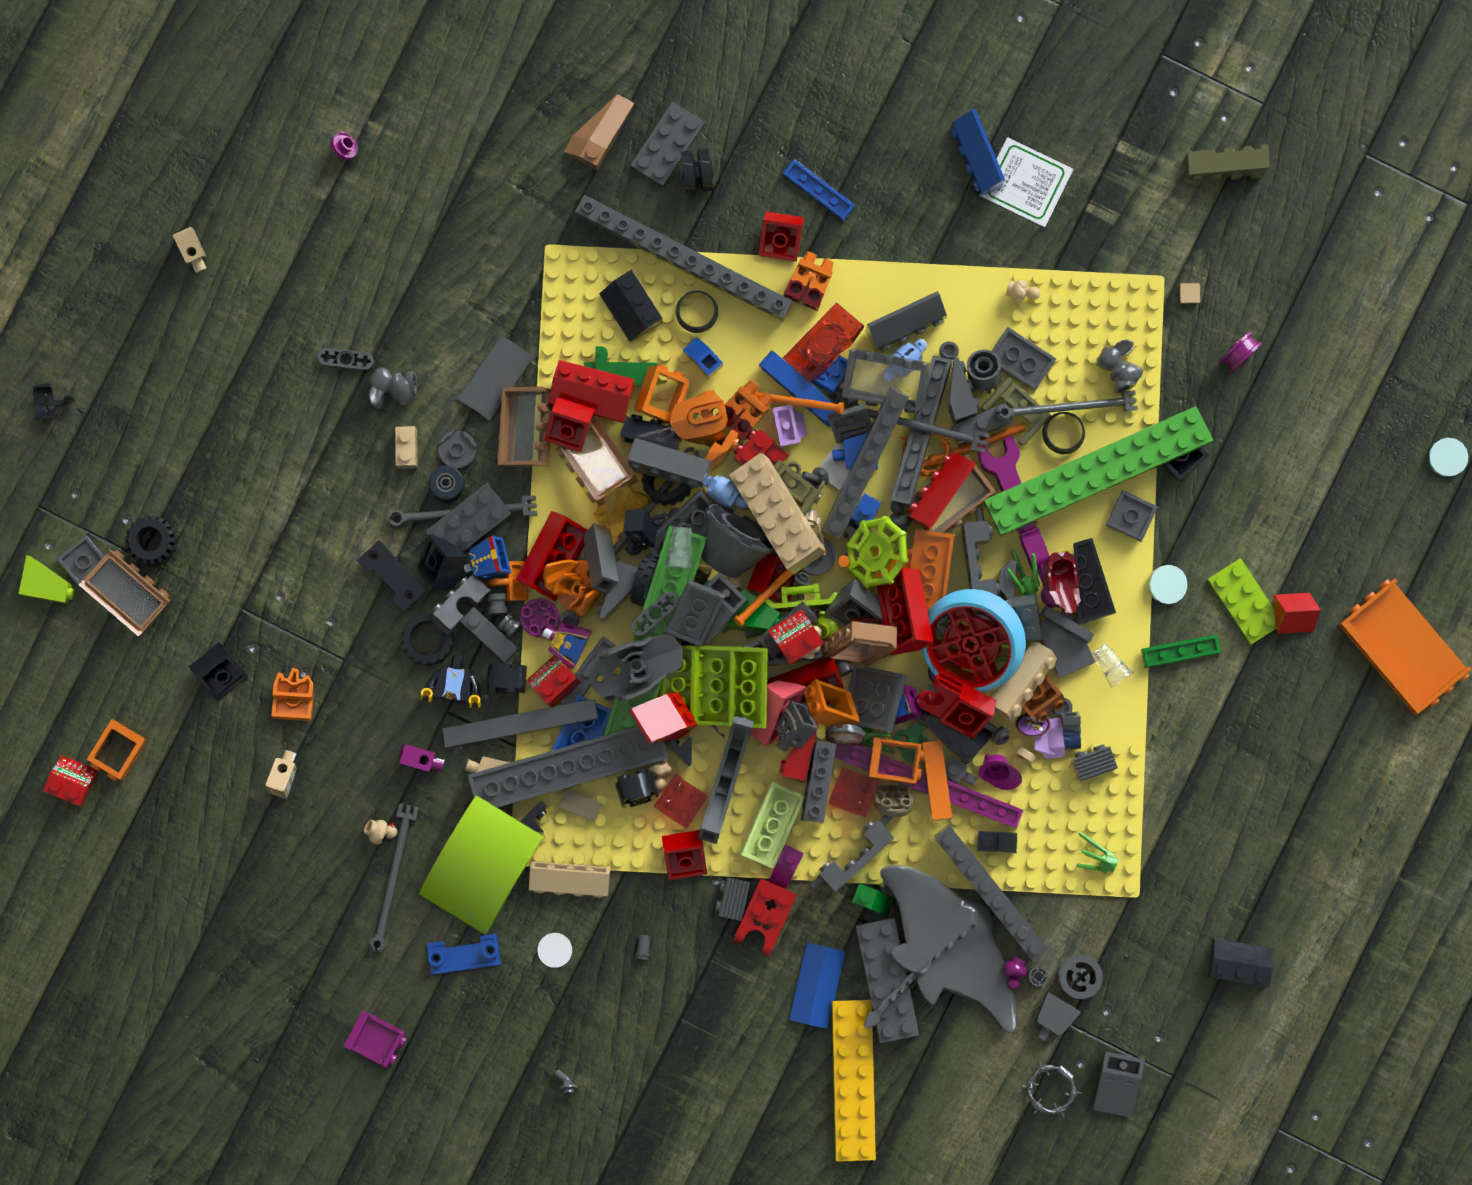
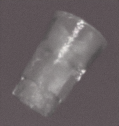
[664,527,692,569]
[1092,643,1134,688]

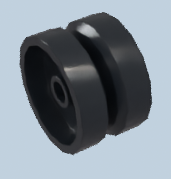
[681,148,714,194]

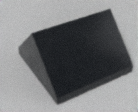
[1162,447,1209,481]

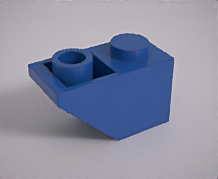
[683,337,723,379]

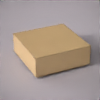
[1180,283,1200,304]

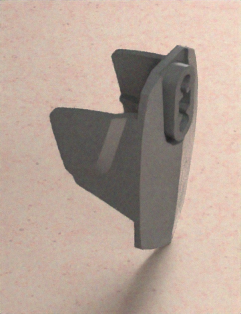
[587,634,683,700]

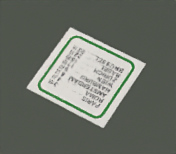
[979,137,1073,227]

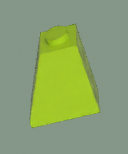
[19,555,74,604]

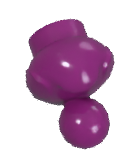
[1003,956,1027,990]

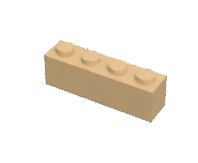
[992,640,1057,721]
[529,861,610,898]

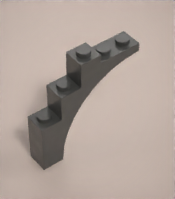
[698,716,753,844]

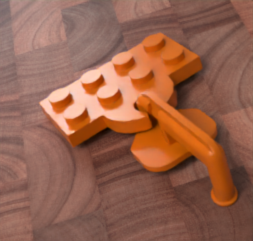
[838,529,954,611]

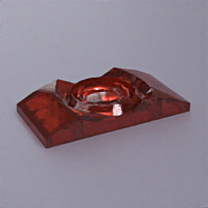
[783,302,864,383]

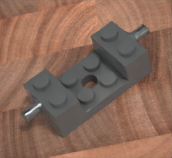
[961,509,1001,597]
[810,815,894,892]

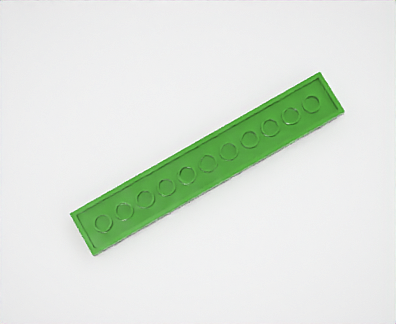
[984,406,1214,537]
[604,525,707,736]

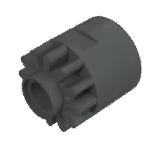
[967,350,1001,394]

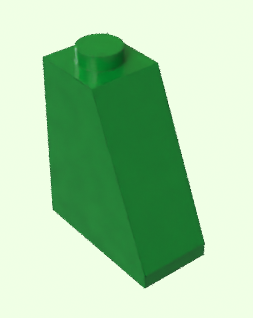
[726,589,783,634]
[851,883,895,917]

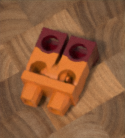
[784,251,833,312]
[715,380,773,440]

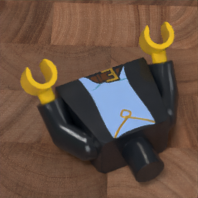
[420,656,481,708]

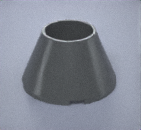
[701,504,775,578]

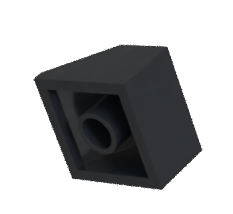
[417,535,467,589]
[188,642,248,701]

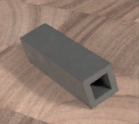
[583,523,619,594]

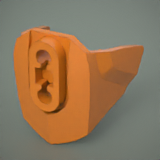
[670,390,728,447]
[543,560,603,617]

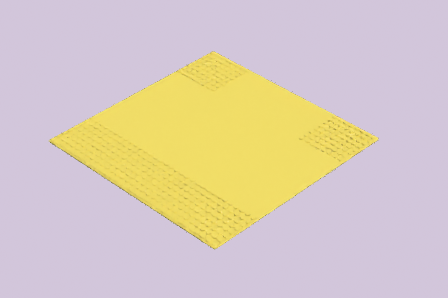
[512,245,1164,898]

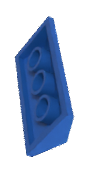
[552,694,612,751]
[789,943,845,1029]

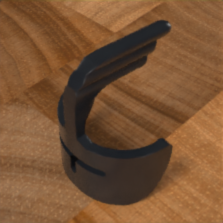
[33,383,75,420]

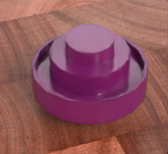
[330,132,358,161]

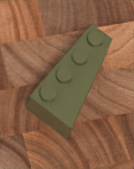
[1186,144,1270,181]

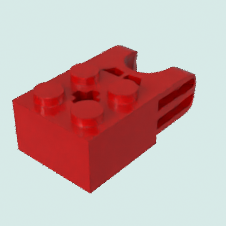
[917,672,996,739]
[734,879,797,957]

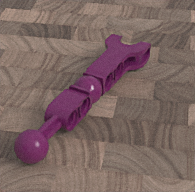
[976,436,1058,608]

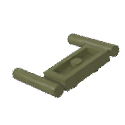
[980,377,1051,446]
[774,459,821,516]

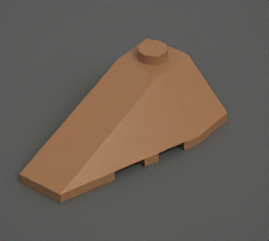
[564,94,634,171]

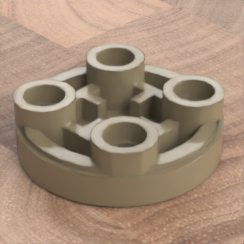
[873,784,914,817]

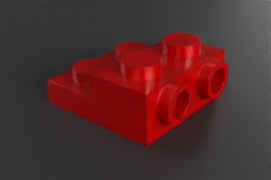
[734,429,789,466]

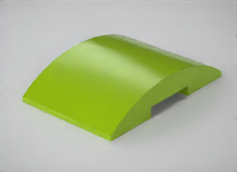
[660,645,768,728]
[419,795,544,935]

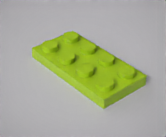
[1207,558,1276,645]

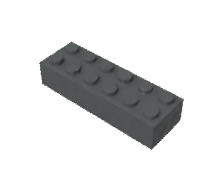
[855,918,919,1043]

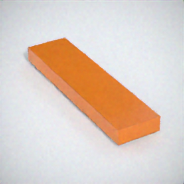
[922,740,952,821]

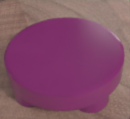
[520,598,560,638]

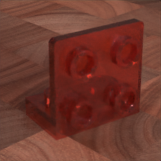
[829,767,880,818]
[653,774,708,828]

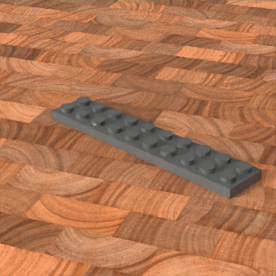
[468,726,669,808]

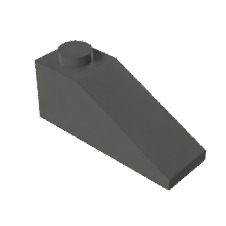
[460,607,518,663]

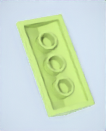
[740,781,805,869]

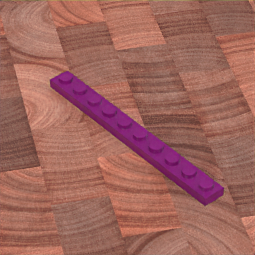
[834,744,1024,828]

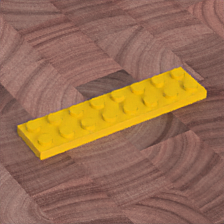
[831,1000,876,1161]

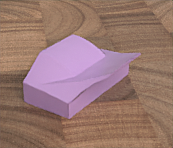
[772,405,807,447]
[1034,718,1065,759]

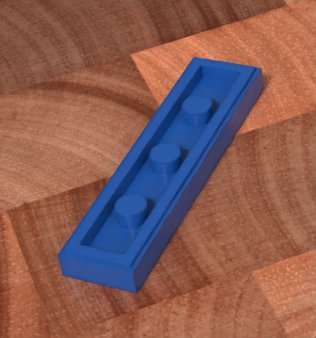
[782,159,856,222]

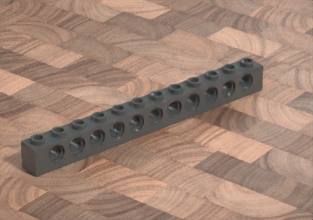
[575,195,792,322]

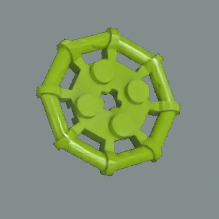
[845,516,909,589]

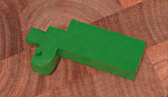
[584,346,657,385]

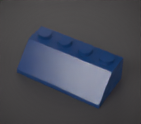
[950,109,1005,196]

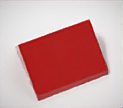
[1273,593,1321,634]

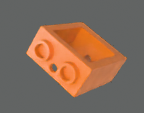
[634,364,690,424]
[804,679,860,728]
[86,719,148,781]
[868,738,925,784]

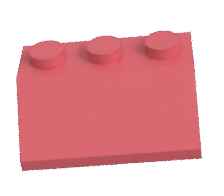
[750,680,806,746]

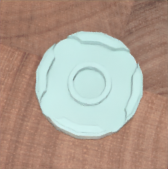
[1429,438,1468,477]
[1148,565,1187,604]

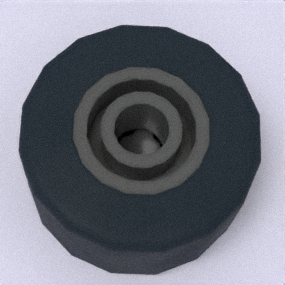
[429,465,465,502]

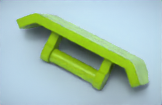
[764,584,838,613]

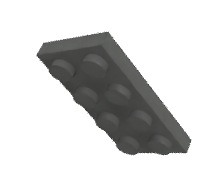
[631,101,705,187]
[425,482,511,552]

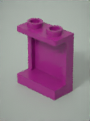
[344,1010,407,1068]

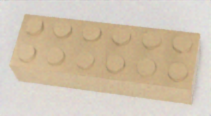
[729,453,826,574]

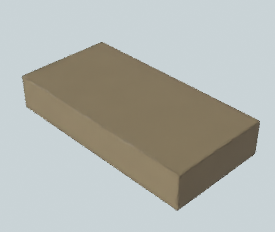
[558,789,602,822]

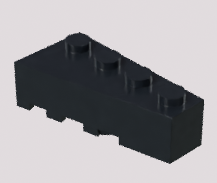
[1073,538,1116,625]

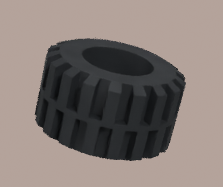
[125,515,177,566]

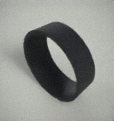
[676,290,718,333]
[1042,412,1085,454]

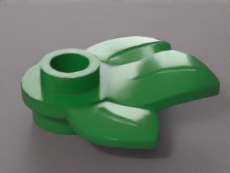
[893,724,930,763]

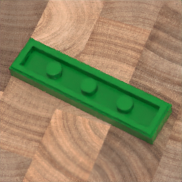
[1141,634,1221,668]

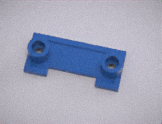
[427,934,501,975]

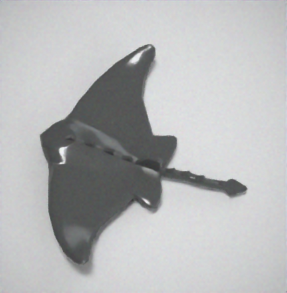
[864,865,1017,1033]

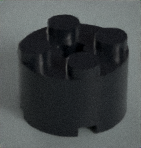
[487,664,527,693]
[615,768,660,808]

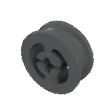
[1057,955,1103,999]

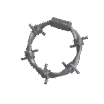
[1022,1062,1081,1117]

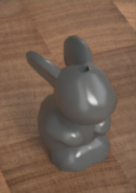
[1097,339,1143,394]
[368,367,417,410]

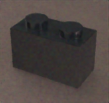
[623,509,657,550]

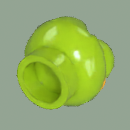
[815,615,842,639]

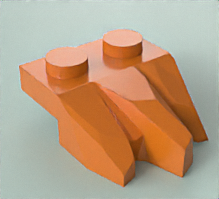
[705,430,740,472]
[271,668,313,721]

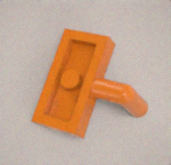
[485,561,528,601]

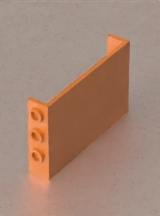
[1338,579,1471,715]

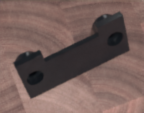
[356,540,426,612]

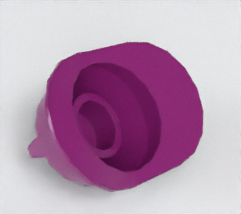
[978,754,1022,790]

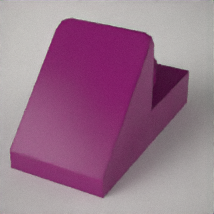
[769,845,804,889]

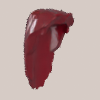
[1044,551,1081,615]

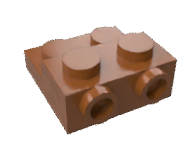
[1023,674,1066,724]

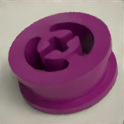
[1219,331,1262,373]

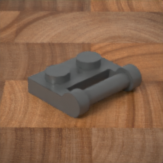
[828,404,872,444]

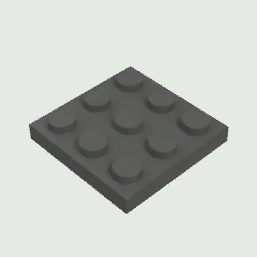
[848,665,907,733]

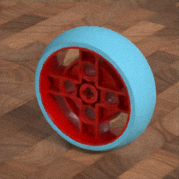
[922,589,1026,692]

